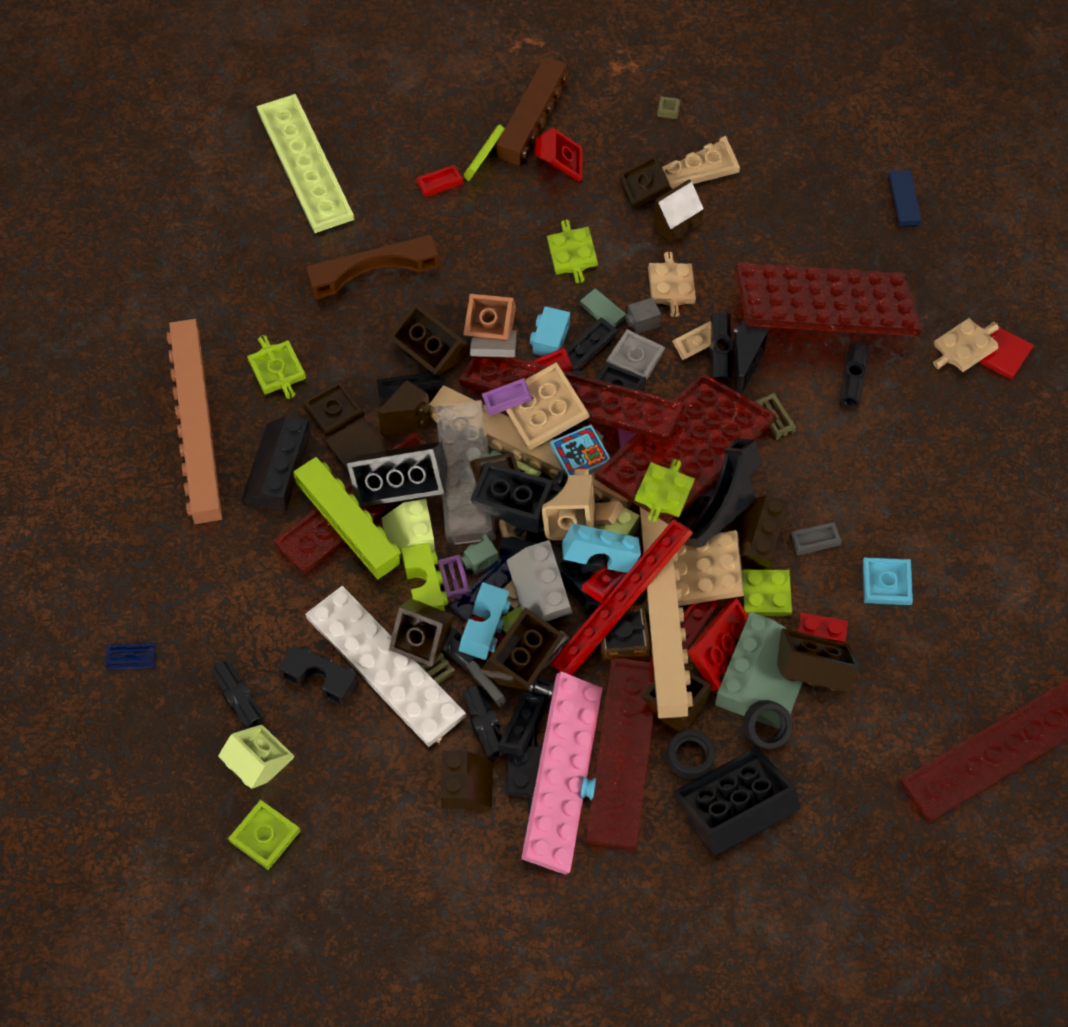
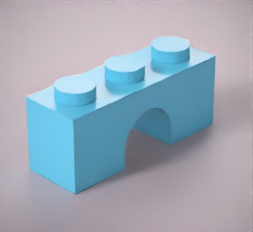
[562,523,641,573]
[458,582,511,660]

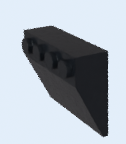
[672,747,801,855]

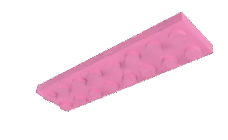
[521,672,603,874]

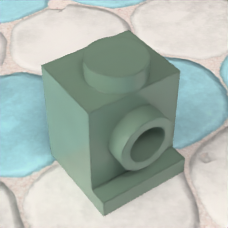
[460,535,498,576]

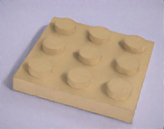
[506,362,590,450]
[674,530,744,606]

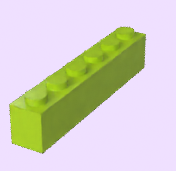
[294,457,401,580]

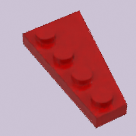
[687,598,748,691]

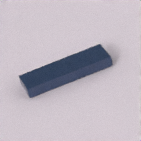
[889,170,921,226]

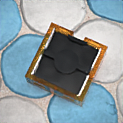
[600,605,651,661]

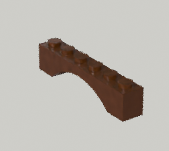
[306,235,439,299]

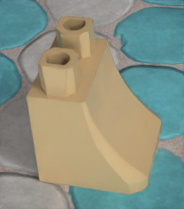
[542,469,596,540]

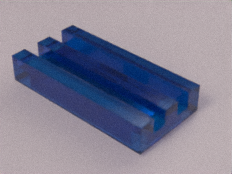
[105,642,156,669]

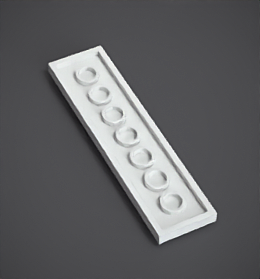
[305,586,466,747]

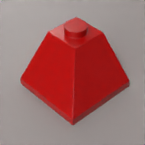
[535,127,582,181]

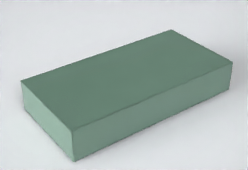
[580,288,626,327]

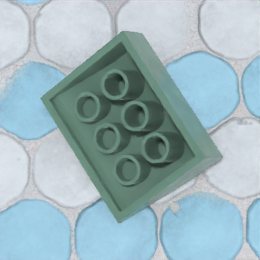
[715,612,803,729]

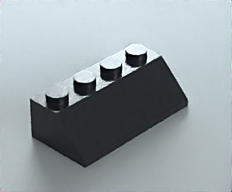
[241,416,311,511]
[347,441,447,507]

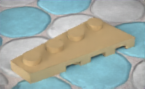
[663,136,740,189]

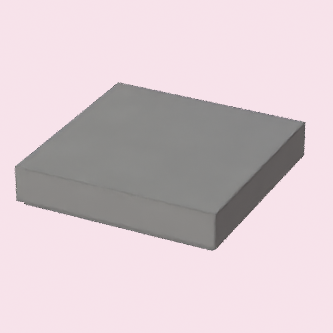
[605,329,666,380]
[470,330,517,357]

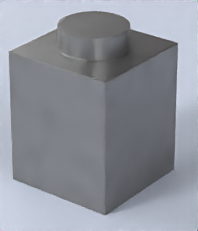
[626,297,661,334]

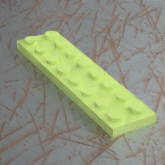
[257,94,354,233]

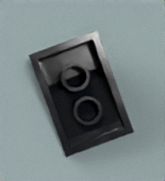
[733,316,770,401]
[470,462,554,534]

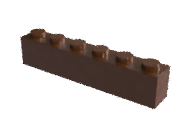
[497,56,569,166]

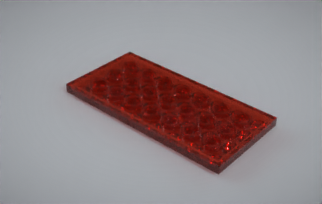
[735,263,922,336]
[594,372,776,524]

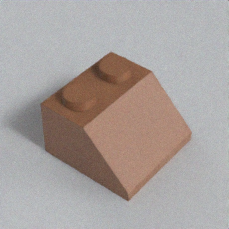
[463,294,516,341]

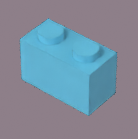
[530,306,570,356]

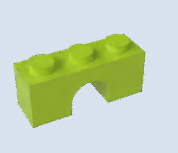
[401,542,448,611]

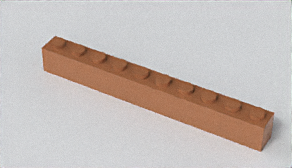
[166,319,222,524]

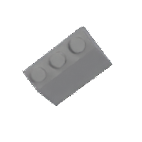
[506,540,573,621]

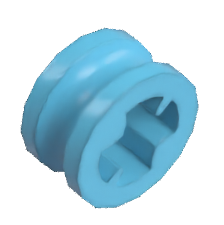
[581,776,596,800]

